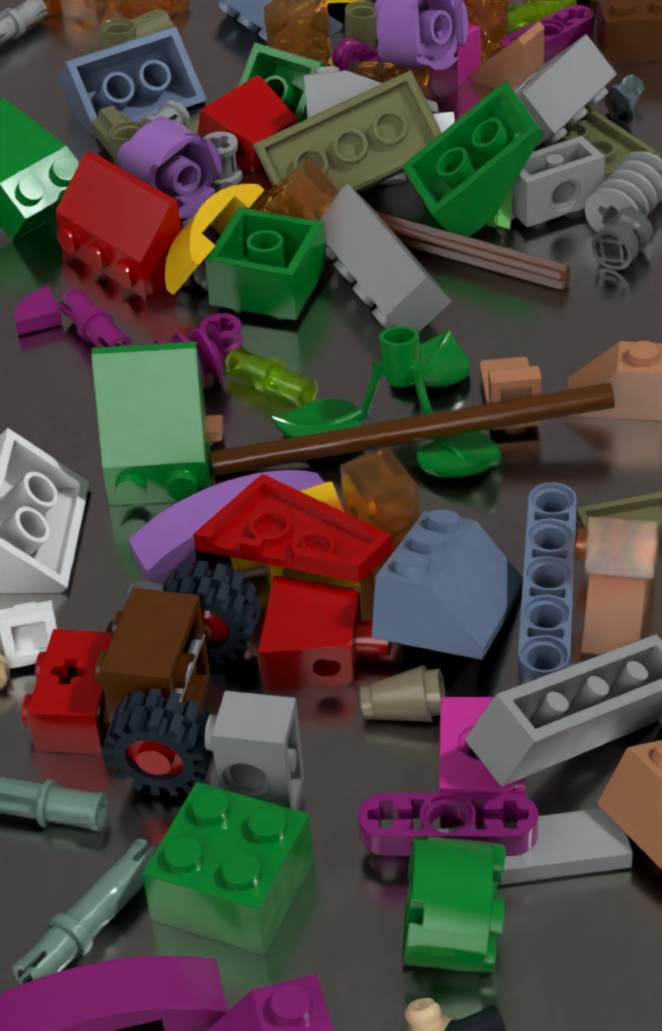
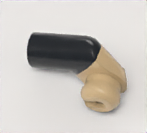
[404,998,506,1031]

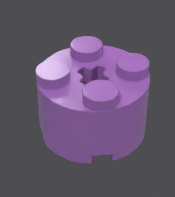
[375,0,468,70]
[117,116,222,219]

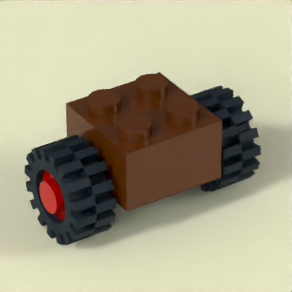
[95,561,262,796]

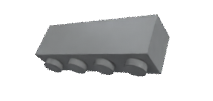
[311,183,452,332]
[465,634,662,787]

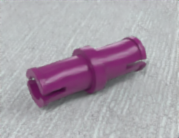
[59,288,132,347]

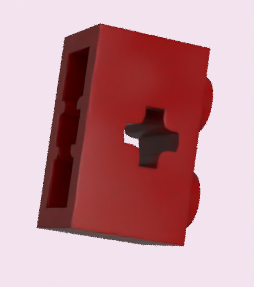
[22,629,112,755]

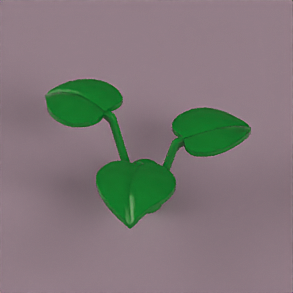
[272,326,501,478]

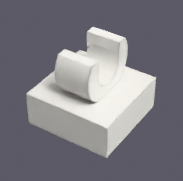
[0,600,57,669]

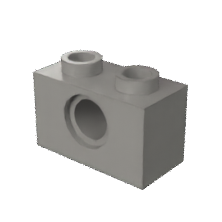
[512,136,605,227]
[205,691,304,810]

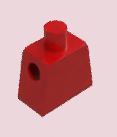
[197,75,297,172]
[258,576,392,691]

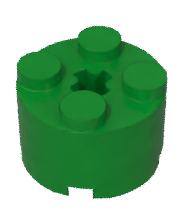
[402,836,505,973]

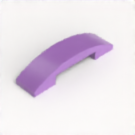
[128,470,324,579]

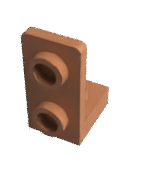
[480,357,542,430]

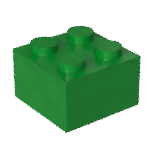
[205,207,327,320]
[142,782,314,956]

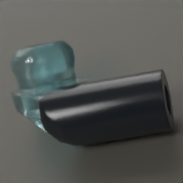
[605,75,644,127]

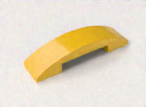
[165,184,264,295]

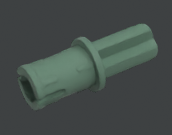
[0,777,108,832]

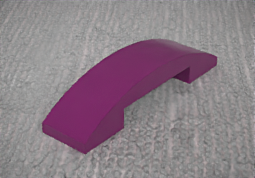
[0,955,228,1031]

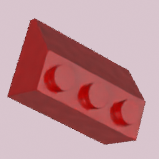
[56,151,181,299]

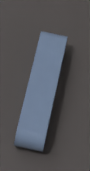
[518,482,577,686]

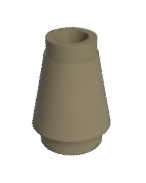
[360,665,446,722]

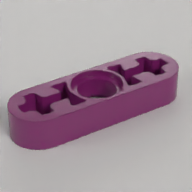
[501,5,594,60]
[358,792,538,856]

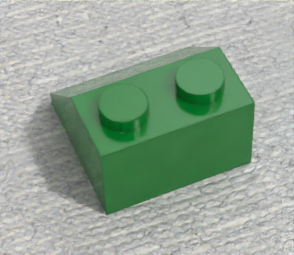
[238,42,327,123]

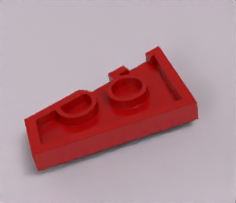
[193,473,392,583]

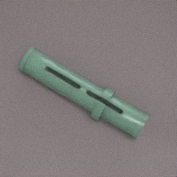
[12,838,157,985]

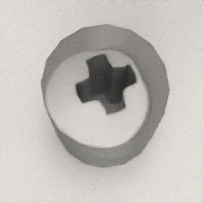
[584,151,662,232]

